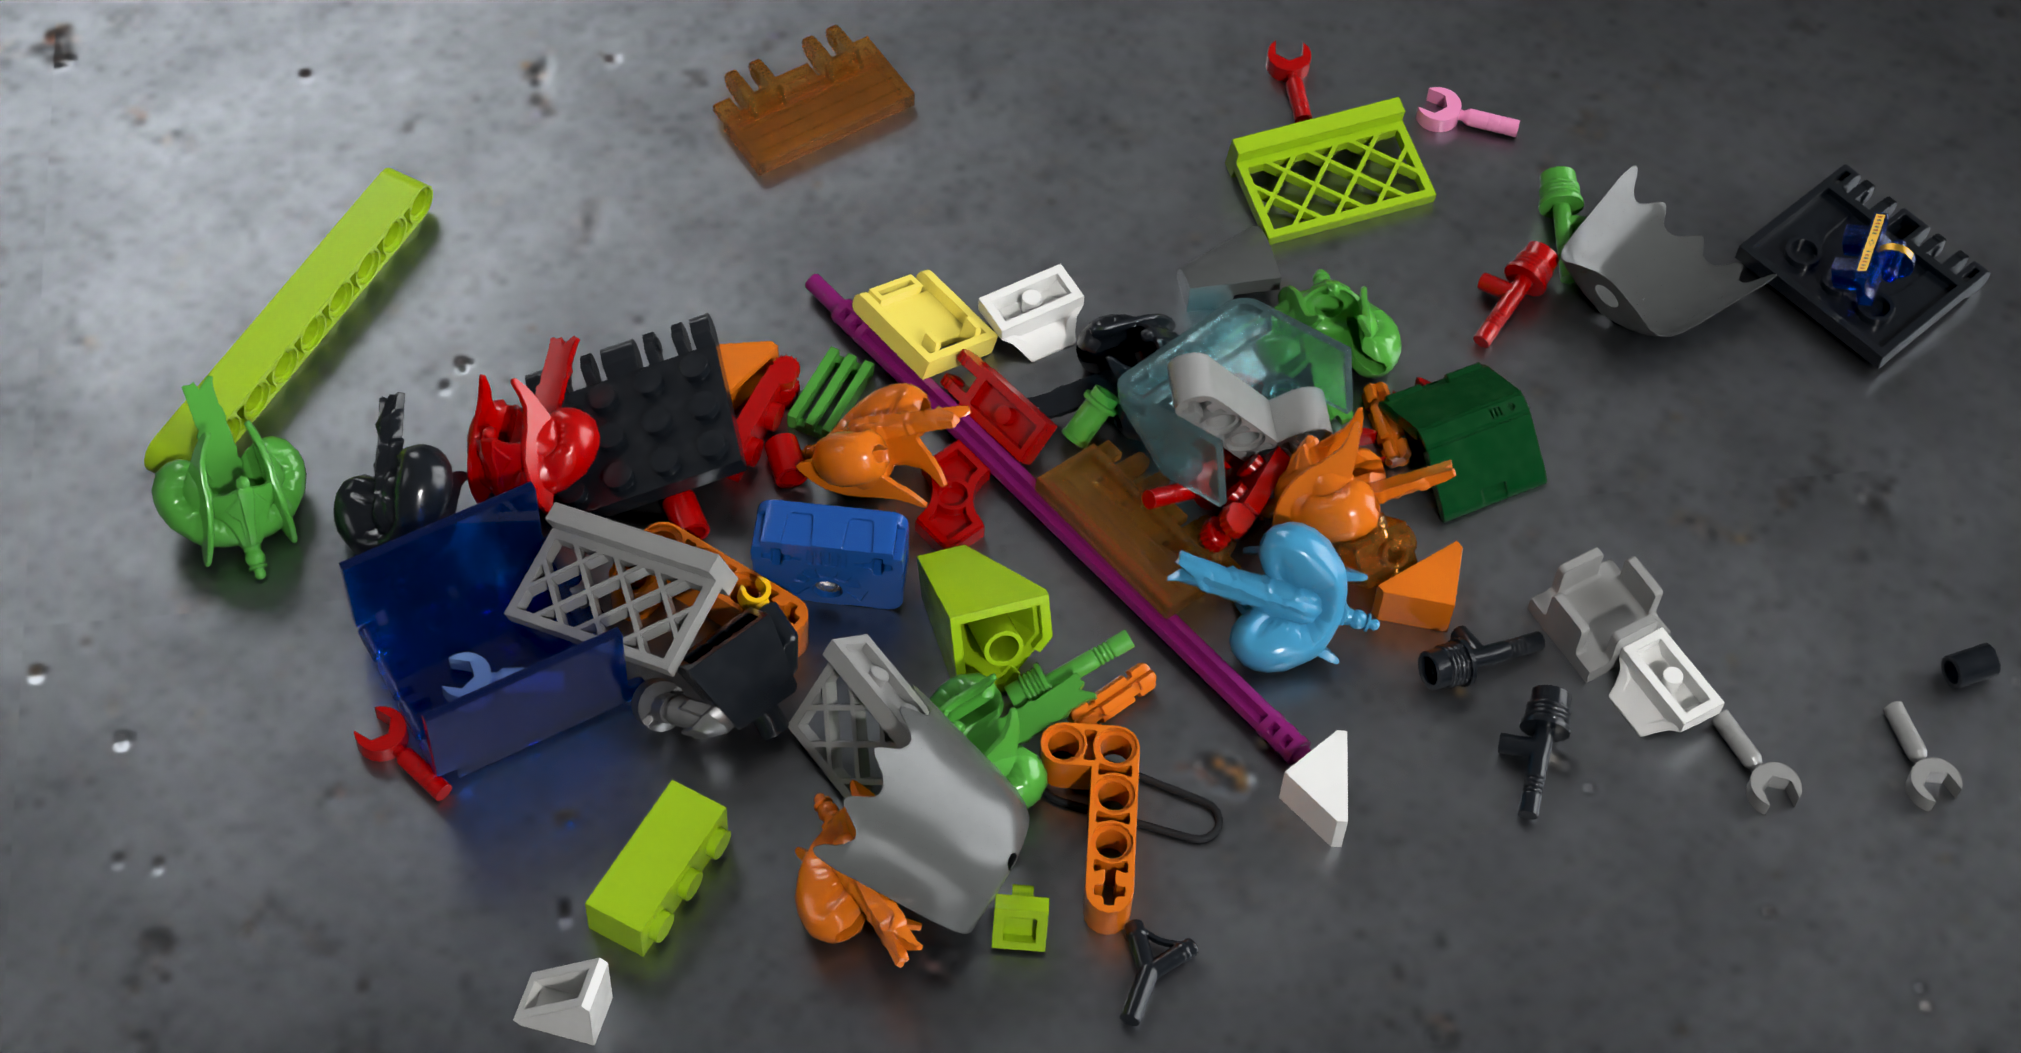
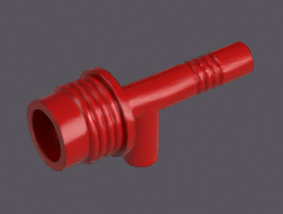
[1473,241,1559,348]

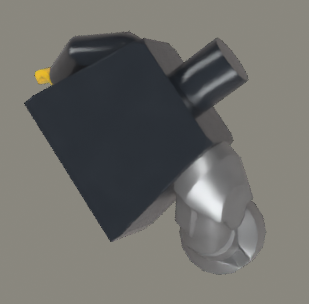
[631,577,798,740]

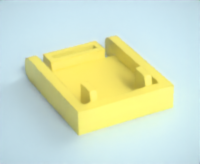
[852,269,998,380]

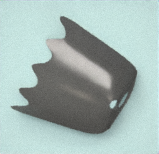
[1560,165,1777,337]
[813,685,1030,934]

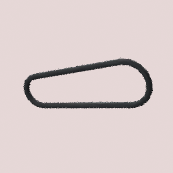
[1043,751,1223,843]

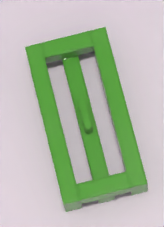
[787,346,874,439]

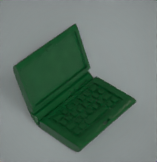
[1378,362,1547,523]

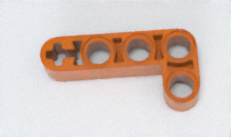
[609,522,809,657]
[1039,722,1140,935]

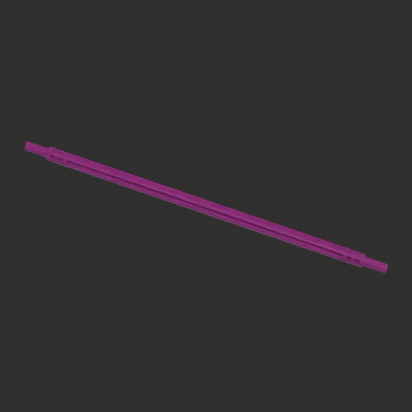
[805,274,1311,765]

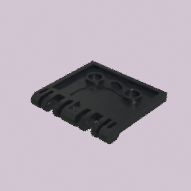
[1735,164,1990,369]
[525,313,748,518]

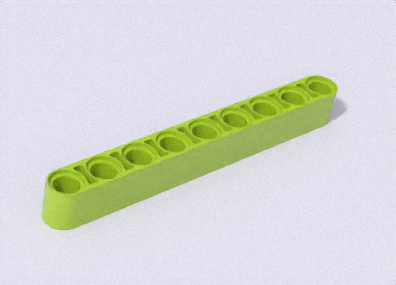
[144,167,433,474]

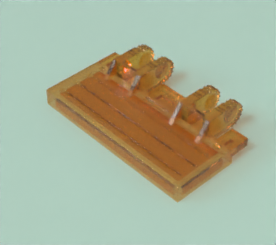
[713,25,915,176]
[1035,440,1241,620]

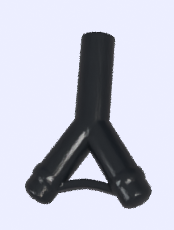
[1119,919,1198,1026]

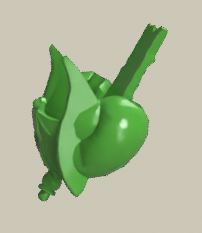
[1256,269,1402,425]
[151,375,307,580]
[930,673,1097,809]

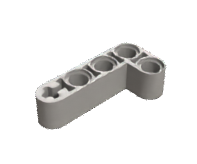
[1167,352,1333,462]

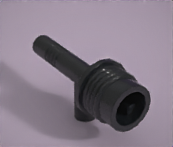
[1418,625,1545,690]
[1498,685,1572,819]

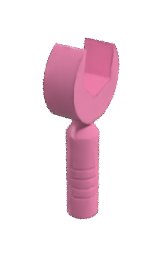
[1415,87,1520,138]

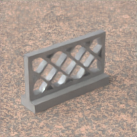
[504,502,738,677]
[788,634,929,798]

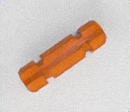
[1361,381,1411,468]
[1067,662,1157,724]

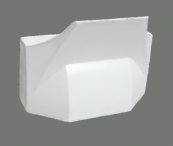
[978,263,1084,362]
[1609,627,1725,737]

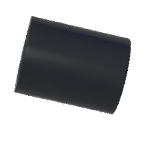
[1941,643,2001,689]

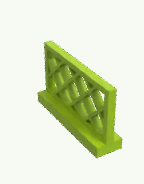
[1225,97,1437,245]

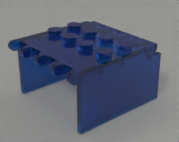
[339,481,644,778]

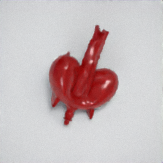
[467,336,601,534]

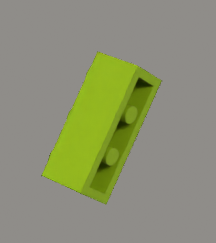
[585,780,731,957]

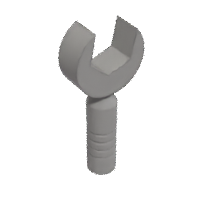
[1883,701,1962,812]
[1711,710,1802,815]

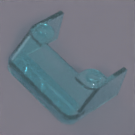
[1117,298,1353,507]

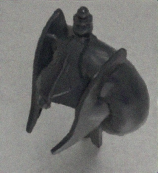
[1027,314,1219,442]
[333,392,468,594]

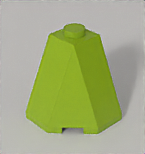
[917,545,1053,693]

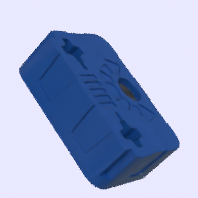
[750,500,909,610]

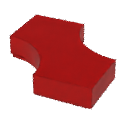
[915,439,990,551]

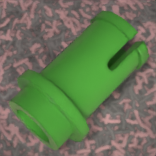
[1061,384,1119,449]

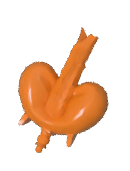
[796,383,971,508]
[1256,407,1456,543]
[794,780,923,968]

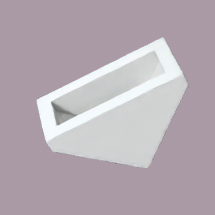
[1279,730,1348,847]
[513,957,613,1046]

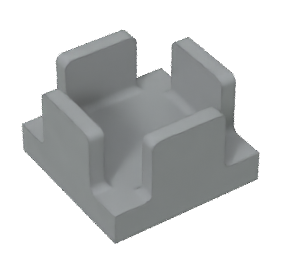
[1527,547,1671,683]

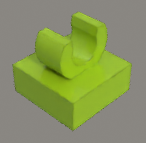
[991,884,1050,952]

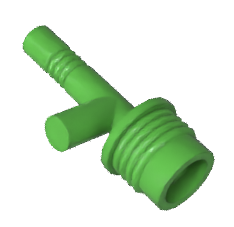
[1538,166,1587,284]
[1004,629,1135,710]

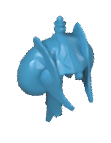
[1167,522,1380,673]

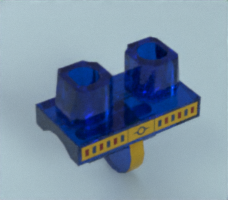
[1831,212,1916,306]

